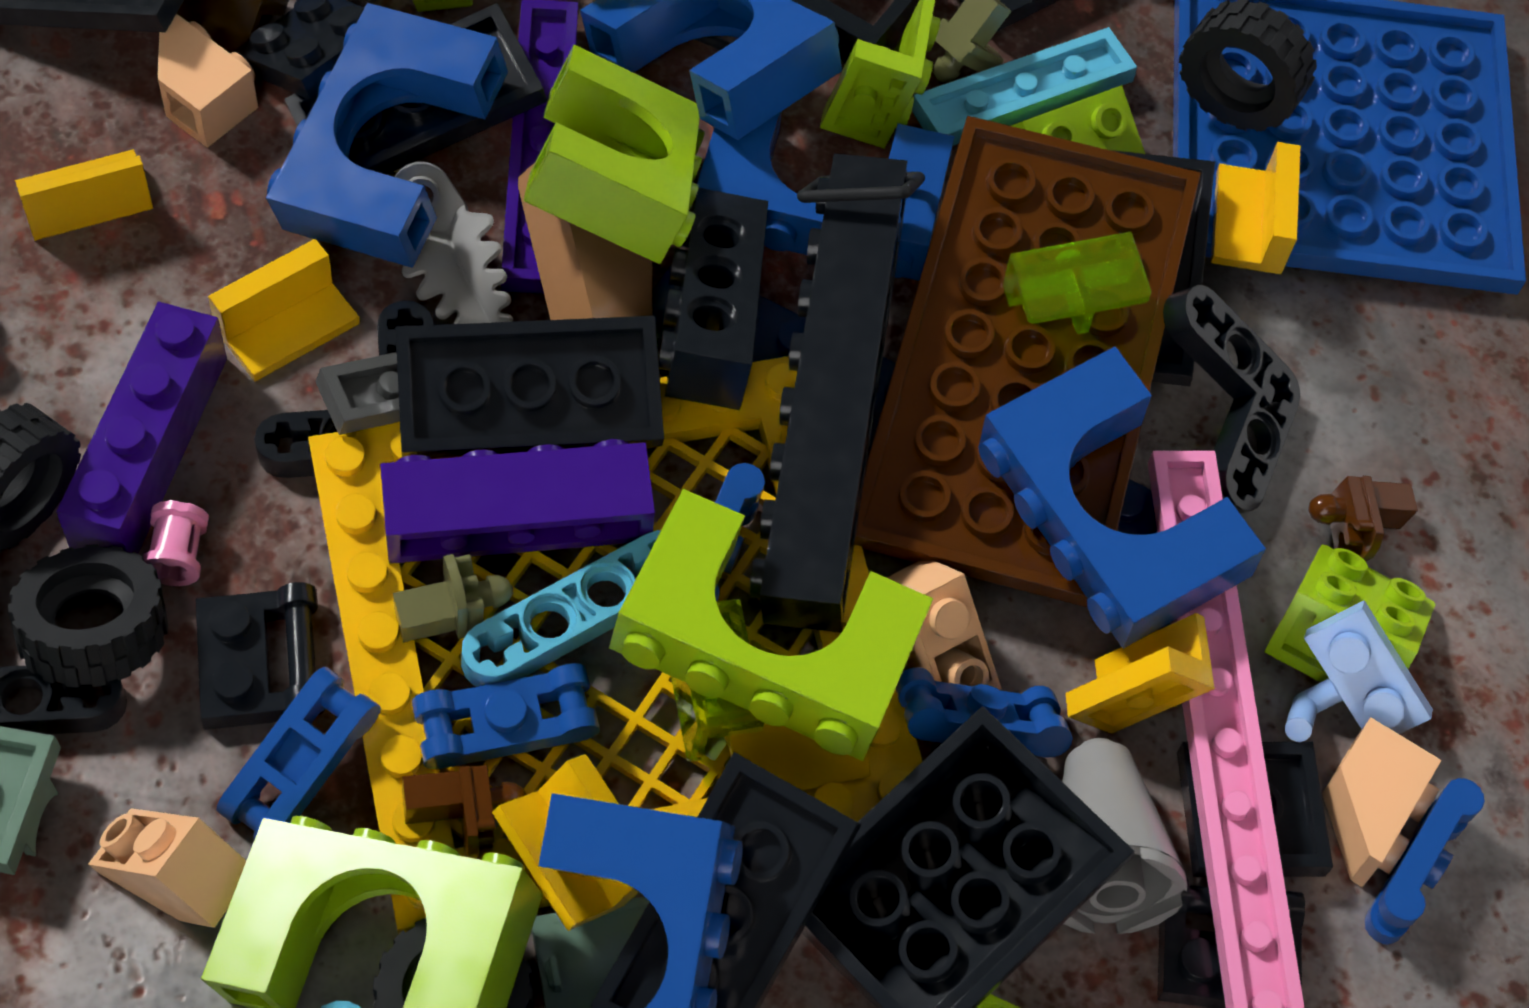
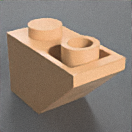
[158,14,258,148]
[886,561,1002,690]
[1322,717,1442,887]
[88,808,246,928]

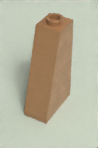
[518,163,652,320]

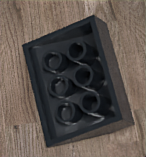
[802,706,1135,1008]

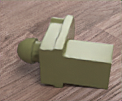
[933,0,1011,83]
[393,554,513,643]

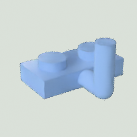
[1285,600,1433,742]

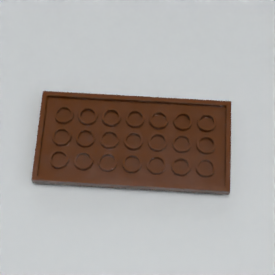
[855,115,1201,608]

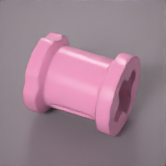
[143,500,209,586]

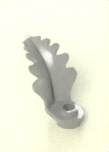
[395,162,513,324]

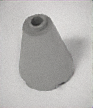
[1062,738,1187,934]

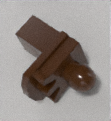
[1308,475,1418,562]
[402,765,527,859]

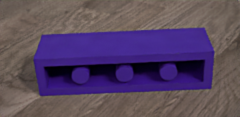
[56,301,227,554]
[380,439,655,564]

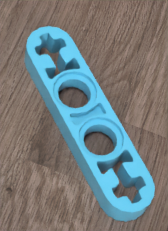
[461,530,661,687]

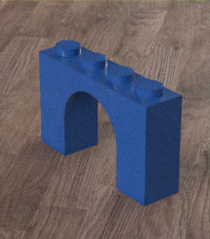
[580,0,842,140]
[266,3,508,268]
[693,111,955,281]
[978,346,1266,649]
[538,793,742,1008]

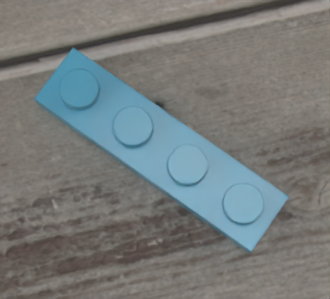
[912,27,1137,146]

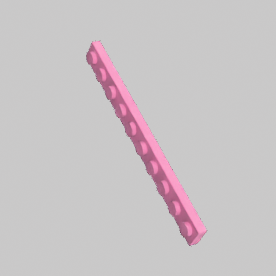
[1148,451,1305,1008]

